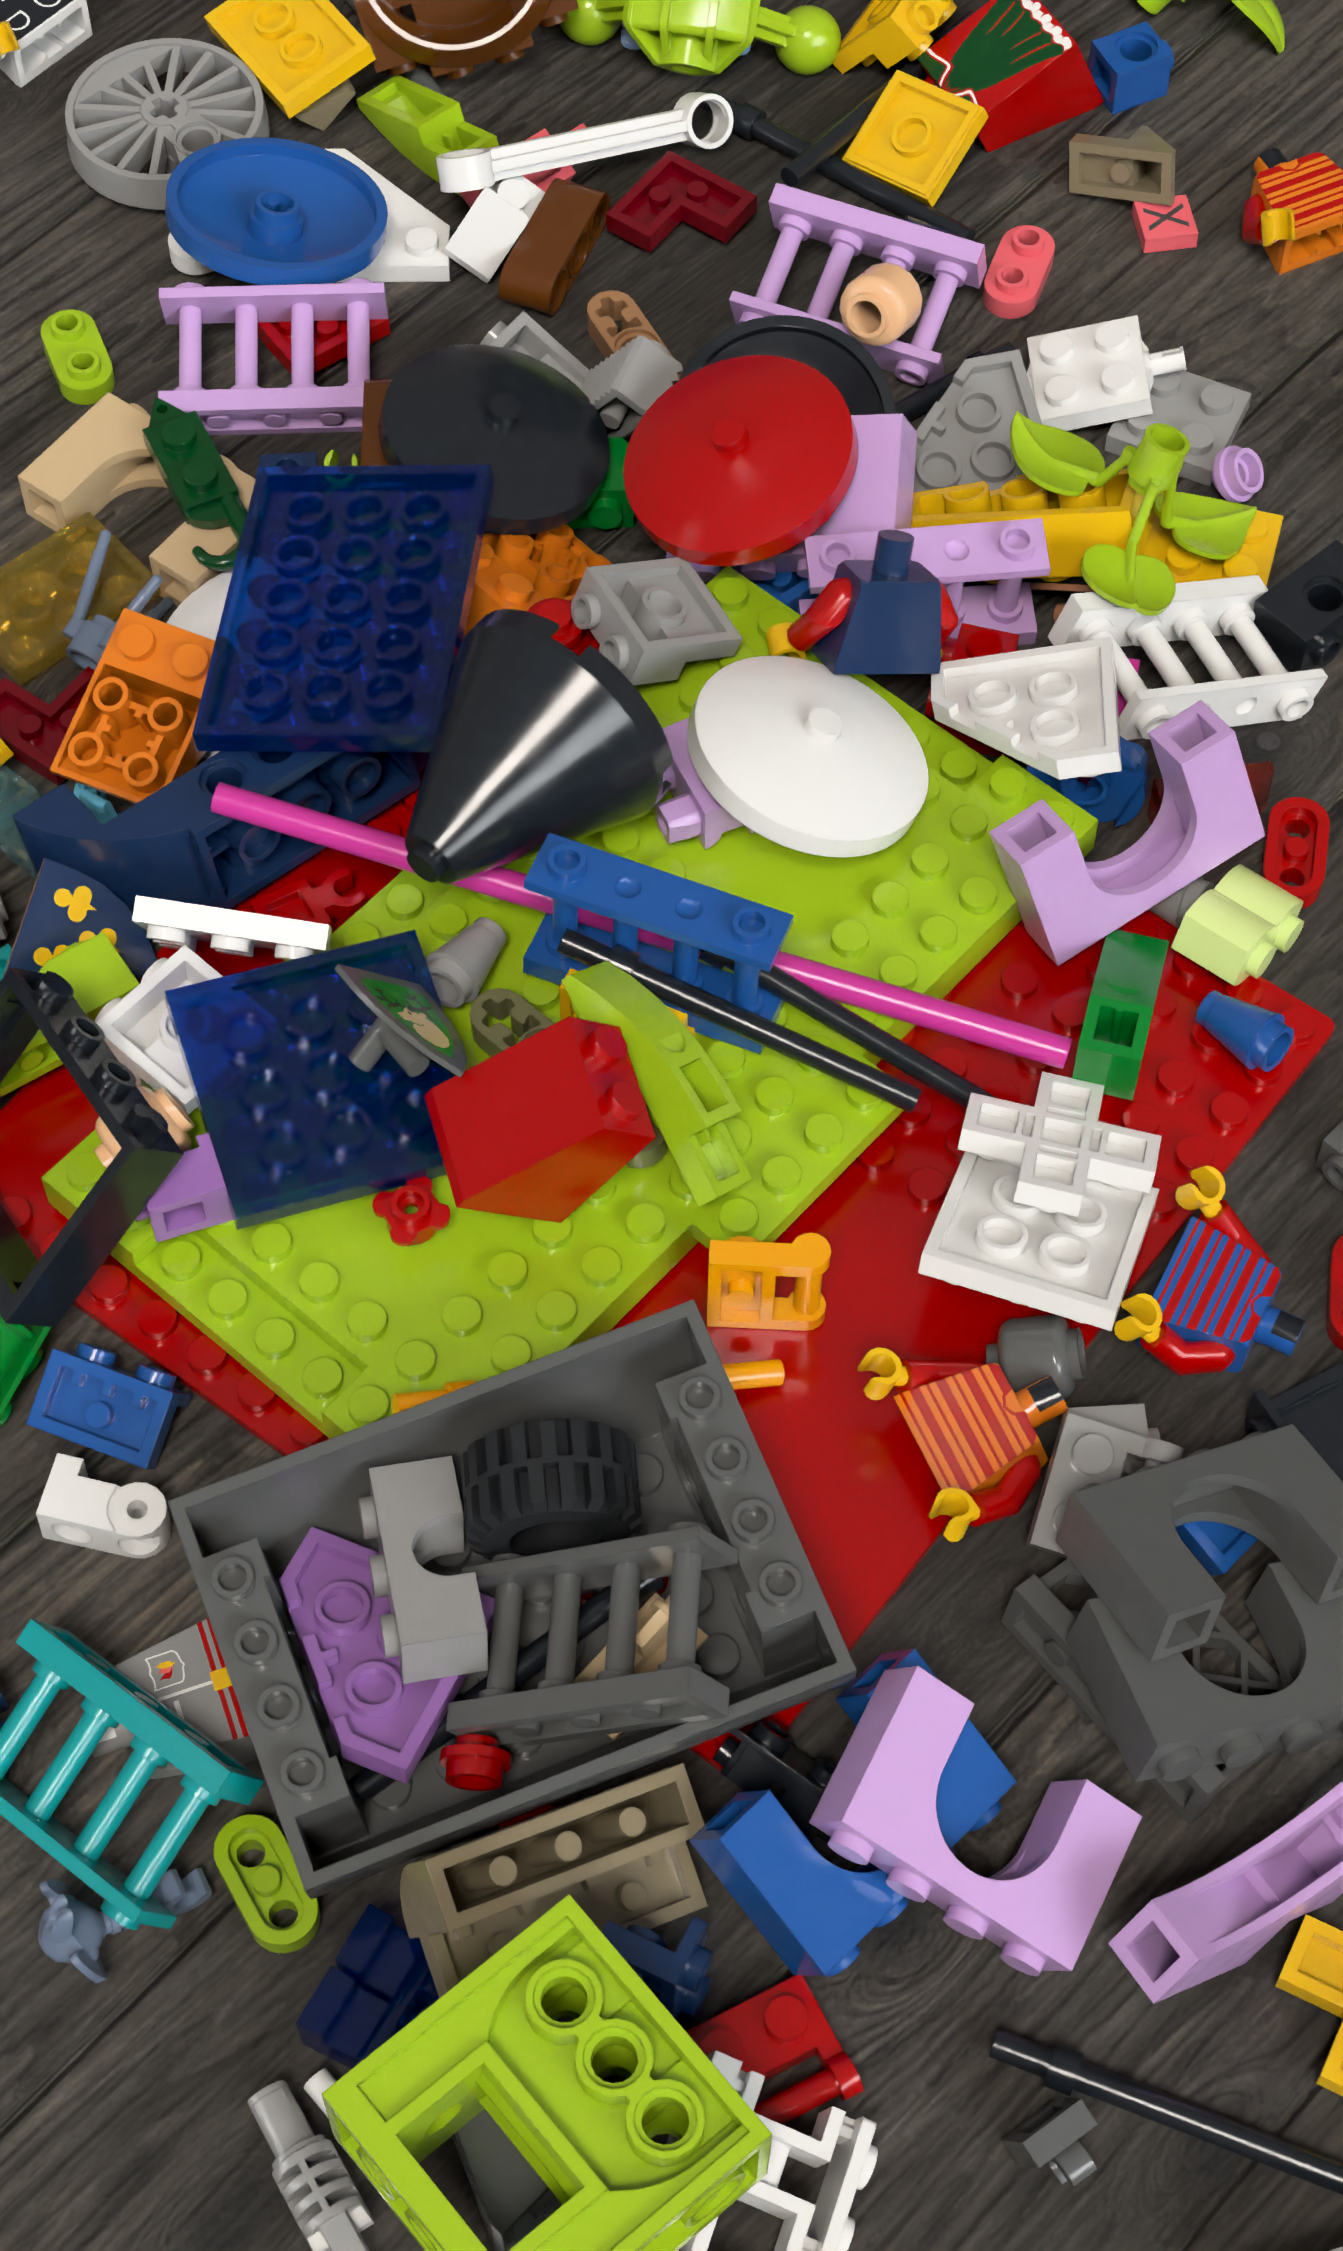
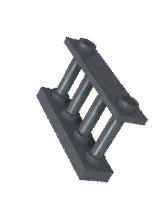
[446,1522,738,1750]

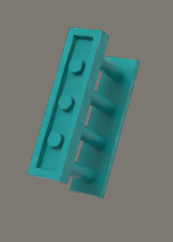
[0,1619,264,1931]

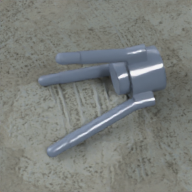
[62,529,174,670]

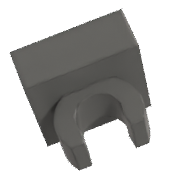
[1001,2097,1098,2187]

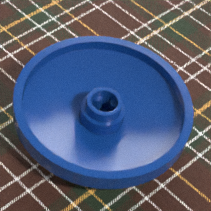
[165,138,388,285]

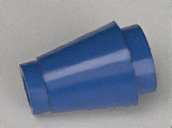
[1195,990,1294,1072]

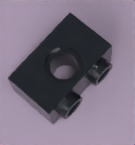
[1253,540,1343,672]

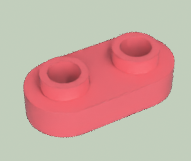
[983,225,1055,319]

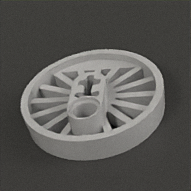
[65,38,270,210]

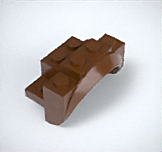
[353,0,579,80]

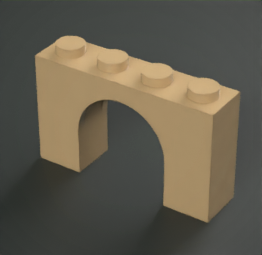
[18,392,270,606]

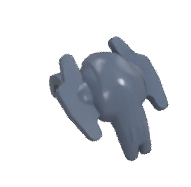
[38,1868,212,1984]

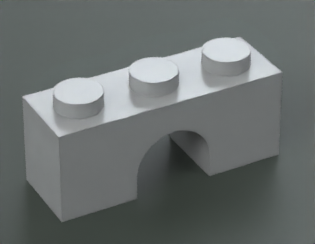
[358,1456,488,1684]

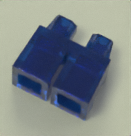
[296,1903,439,2069]

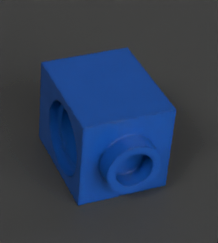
[1088,21,1174,115]

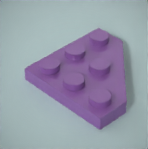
[279,1527,495,1784]

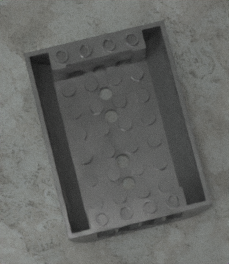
[167,1299,857,1900]

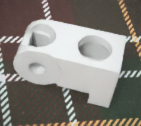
[36,1453,172,1558]

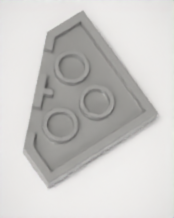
[913,349,1042,493]

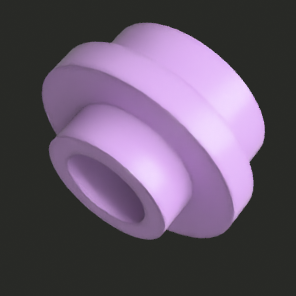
[1212,445,1264,503]

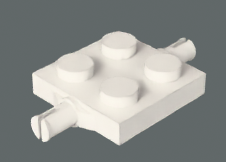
[1027,315,1187,431]

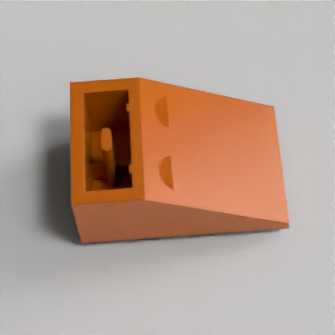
[423,524,611,646]
[49,608,249,804]

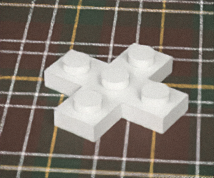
[958,1071,1162,1217]

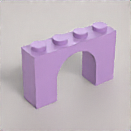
[666,413,917,582]
[989,700,1266,966]
[809,1666,1142,1977]

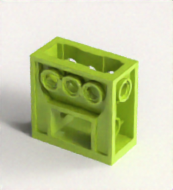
[321,1894,772,2251]

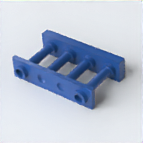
[523,833,794,1055]

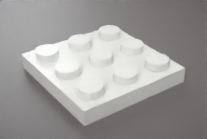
[918,1151,1159,1331]

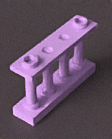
[729,183,987,386]
[158,278,388,436]
[798,518,1050,648]

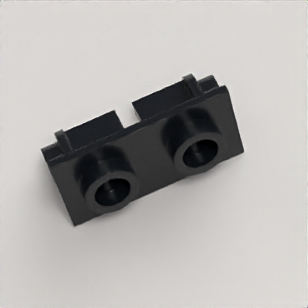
[712,1717,837,1843]

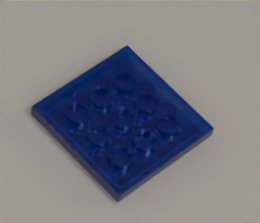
[165,930,456,1230]

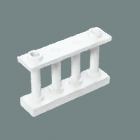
[1048,575,1328,740]

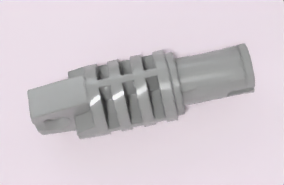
[247,2080,375,2251]

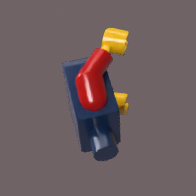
[766,529,958,674]

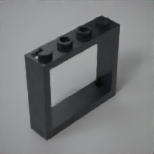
[0,967,184,1327]

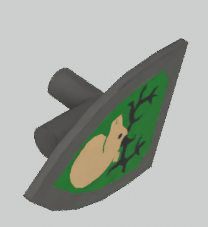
[335,964,467,1078]

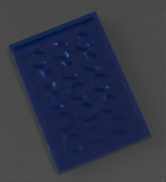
[192,465,494,752]

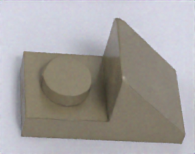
[1069,126,1176,206]

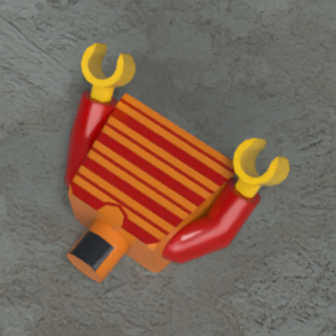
[1242,148,1343,275]
[857,1347,1069,1542]

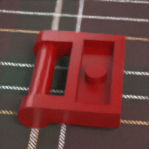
[686,1975,864,2125]

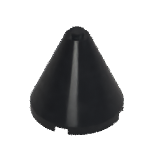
[405,609,673,884]

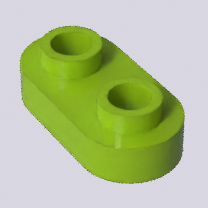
[41,309,115,405]
[214,1815,321,1953]

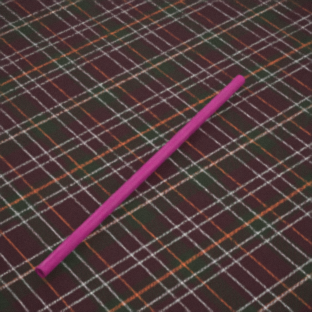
[211,782,1072,1069]

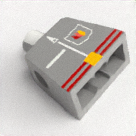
[92,1618,258,1779]

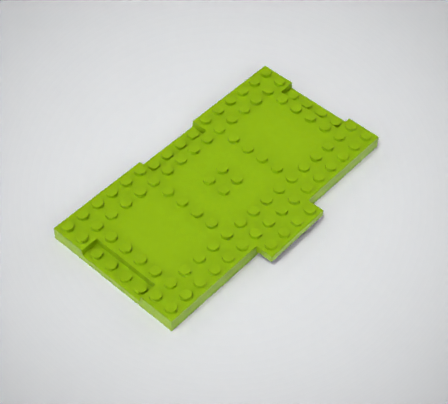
[41,566,1099,1439]

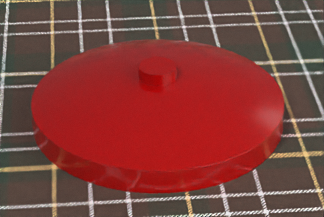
[623,355,858,566]

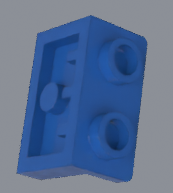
[26,1341,192,1469]

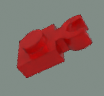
[249,868,367,960]

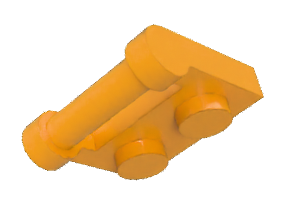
[707,1232,831,1331]

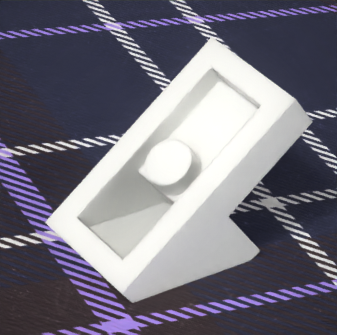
[442,176,545,283]

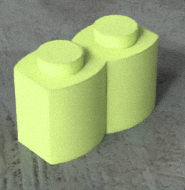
[1171,864,1304,986]

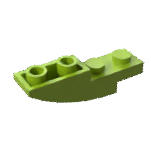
[561,961,753,1207]

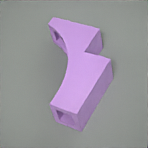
[1108,1781,1343,2004]

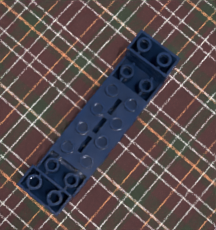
[12,564,450,913]

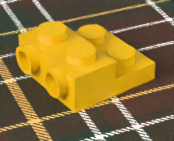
[832,0,957,74]

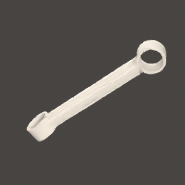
[436,92,734,193]

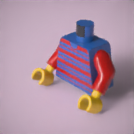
[1114,1166,1306,1376]

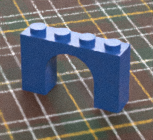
[689,1648,1017,1977]

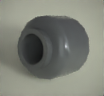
[986,1314,1087,1399]

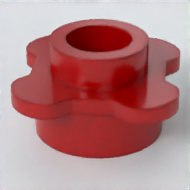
[372,1175,451,1246]

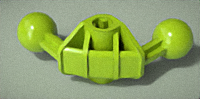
[559,0,841,76]

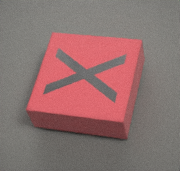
[1131,195,1199,254]

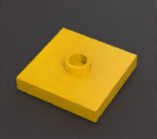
[842,69,989,208]

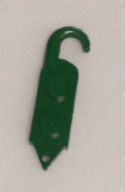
[142,397,260,572]

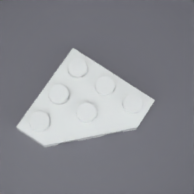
[326,149,451,282]
[931,637,1122,780]
[132,895,332,963]

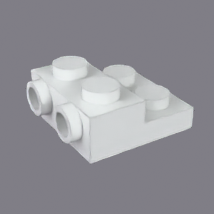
[95,945,278,1115]

